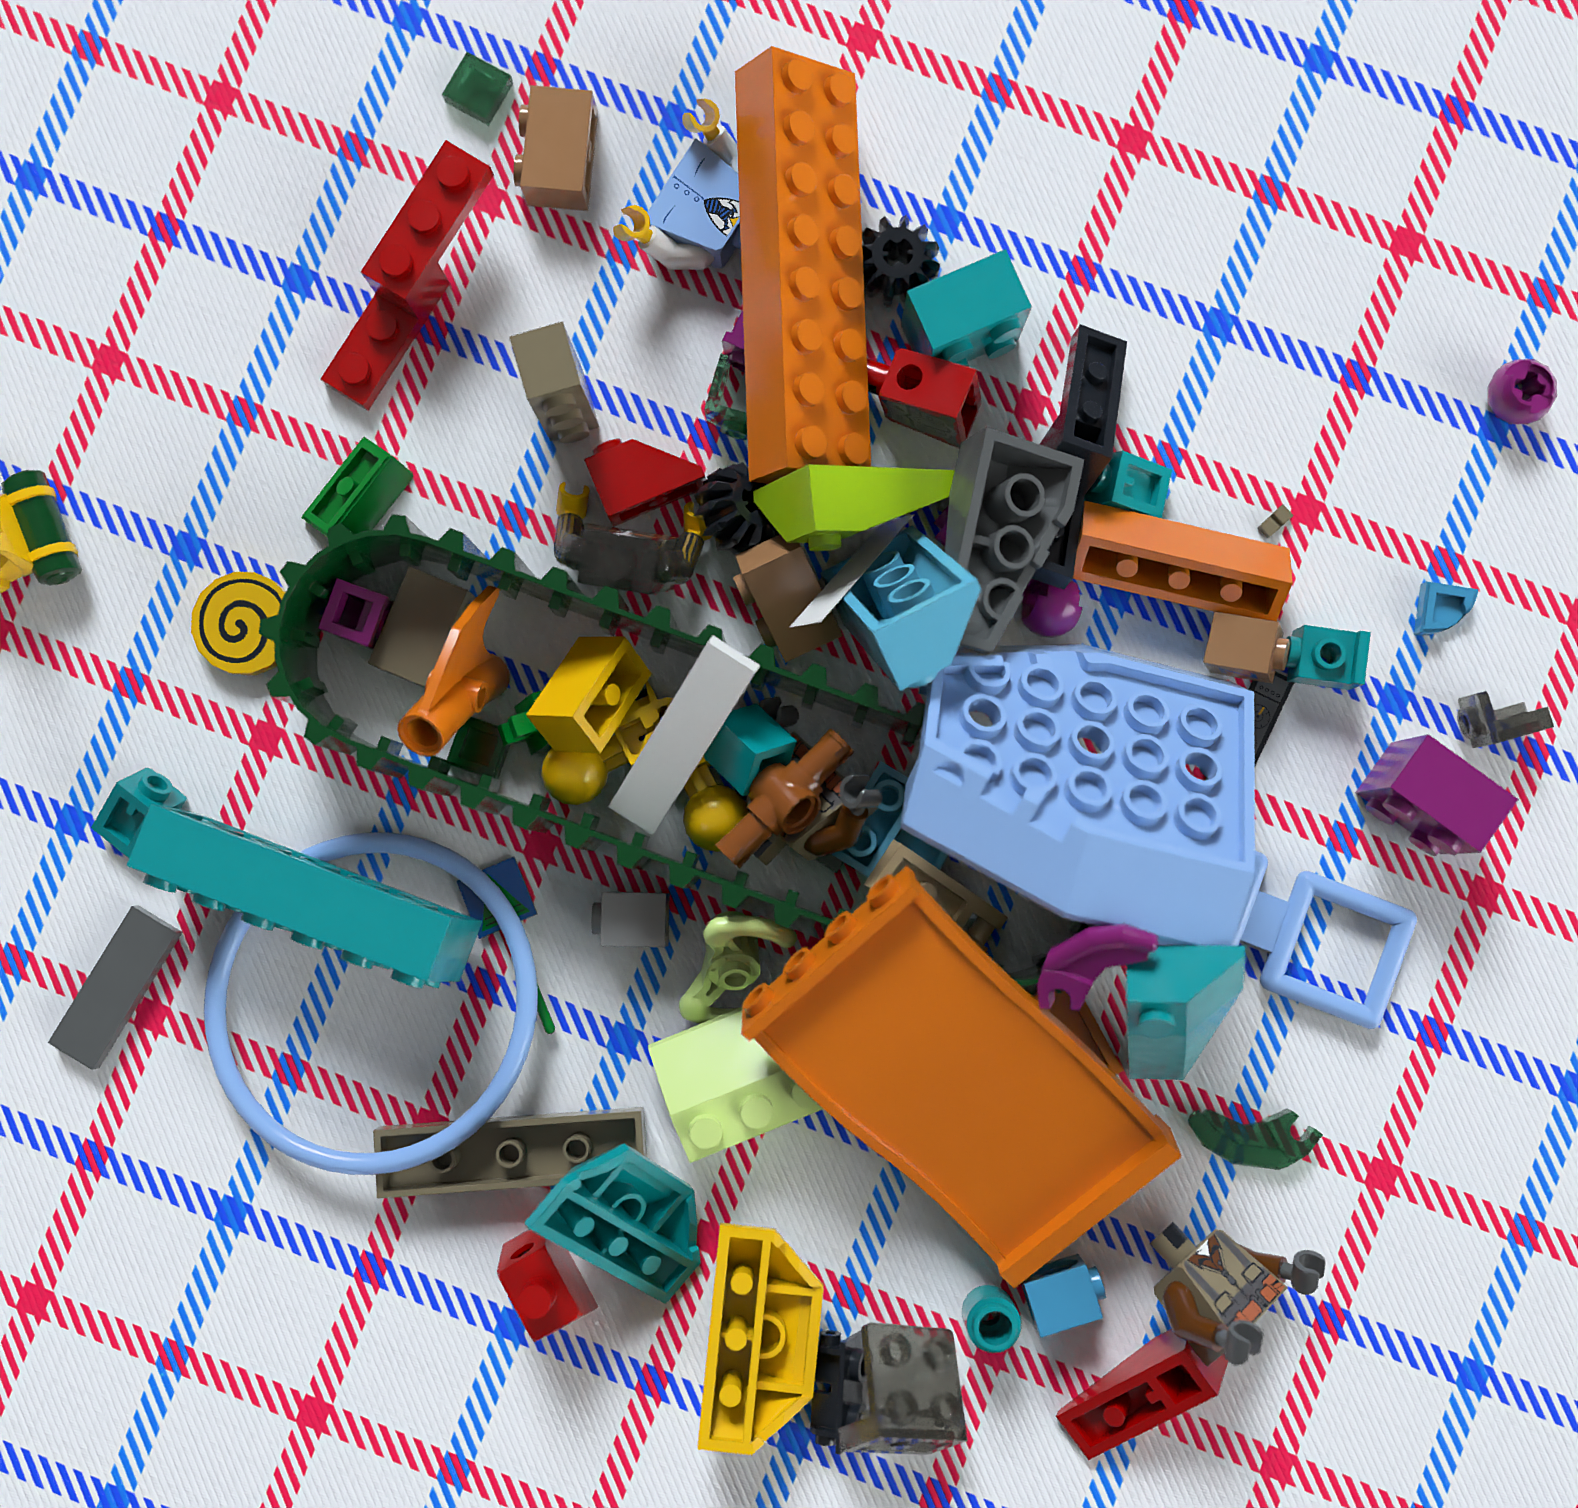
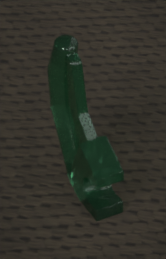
[1187,1108,1323,1170]

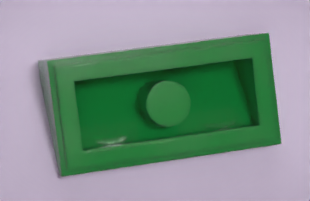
[301,437,413,538]

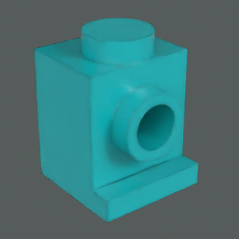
[1286,625,1371,690]

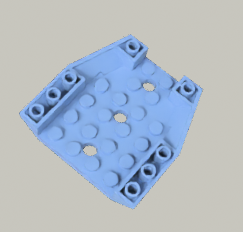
[900,644,1255,946]

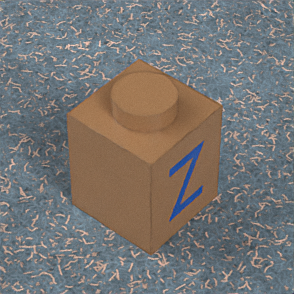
[1203,612,1290,684]

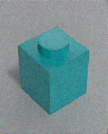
[703,703,797,796]

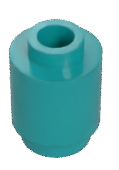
[962,1285,1021,1353]

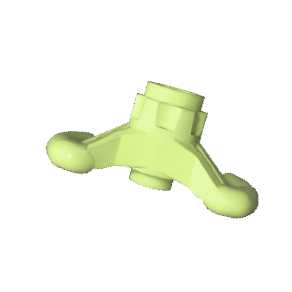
[679,911,797,1024]

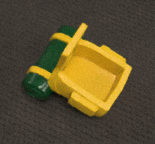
[0,470,82,593]

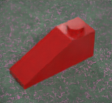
[1056,1329,1228,1460]

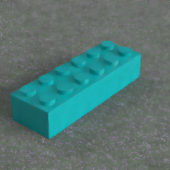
[126,804,483,989]

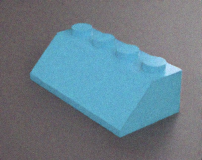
[820,525,981,691]

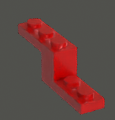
[320,140,494,411]

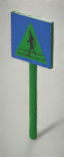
[456,856,555,1034]

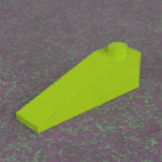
[753,464,955,551]

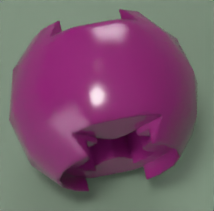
[1487,359,1557,424]
[1020,579,1082,638]

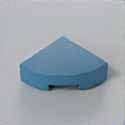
[1414,581,1479,635]

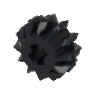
[862,215,940,307]
[694,462,777,556]

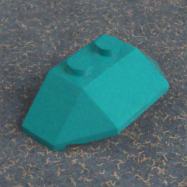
[524,1143,701,1304]

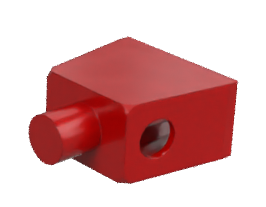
[497,1229,598,1342]

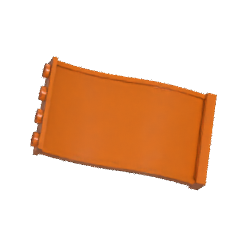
[741,866,1182,1288]

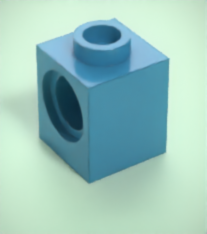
[1021,1254,1106,1338]

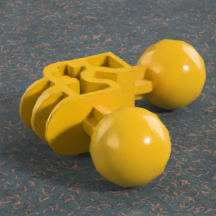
[541,681,749,852]

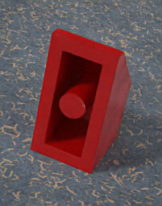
[584,439,706,527]

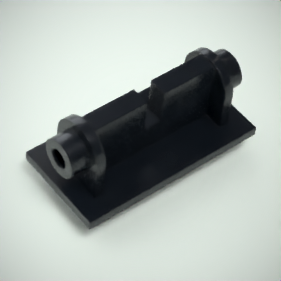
[810,1330,870,1455]

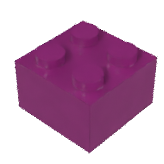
[1355,734,1519,856]

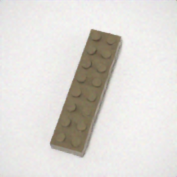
[373,1107,647,1199]

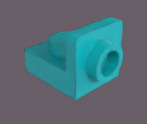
[1084,450,1172,518]
[91,768,187,858]

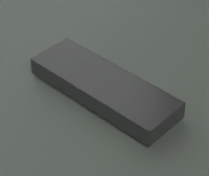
[48,905,183,1070]

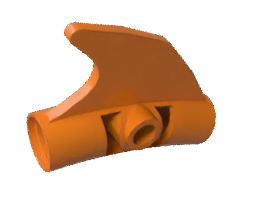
[397,585,510,757]

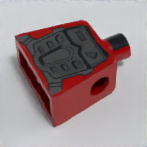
[867,348,982,448]

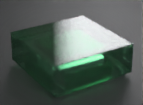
[442,52,514,126]

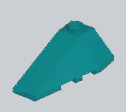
[1126,945,1245,1080]

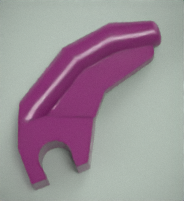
[1037,924,1158,1010]

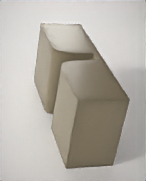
[1257,504,1294,538]

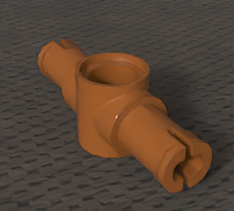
[715,728,854,869]

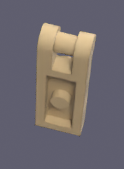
[864,839,1008,953]

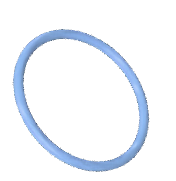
[204,832,538,1175]

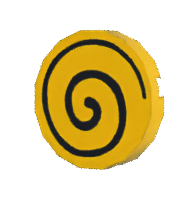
[191,572,286,675]

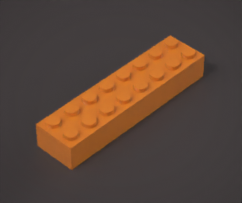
[735,46,871,484]

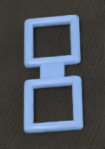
[1158,851,1417,1029]

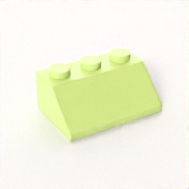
[648,1007,823,1163]

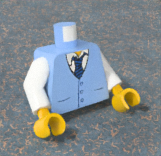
[613,98,741,270]

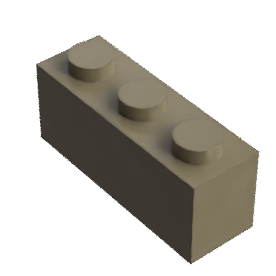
[509,321,599,443]

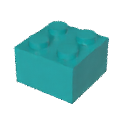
[901,249,1032,367]

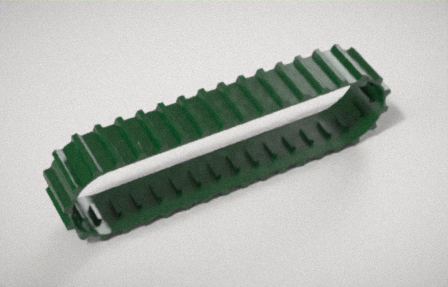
[259,514,1097,994]

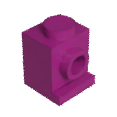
[318,578,393,649]

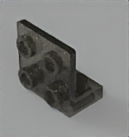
[838,1323,968,1455]

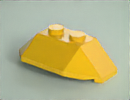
[697,1223,824,1455]

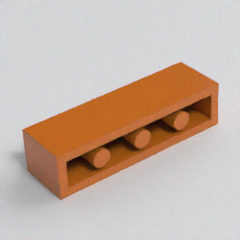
[1073,501,1293,621]

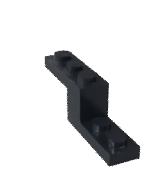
[1031,324,1127,590]

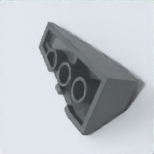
[945,427,1084,654]

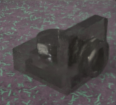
[1457,691,1554,748]

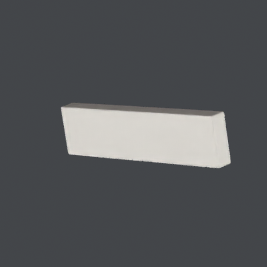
[608,636,760,835]

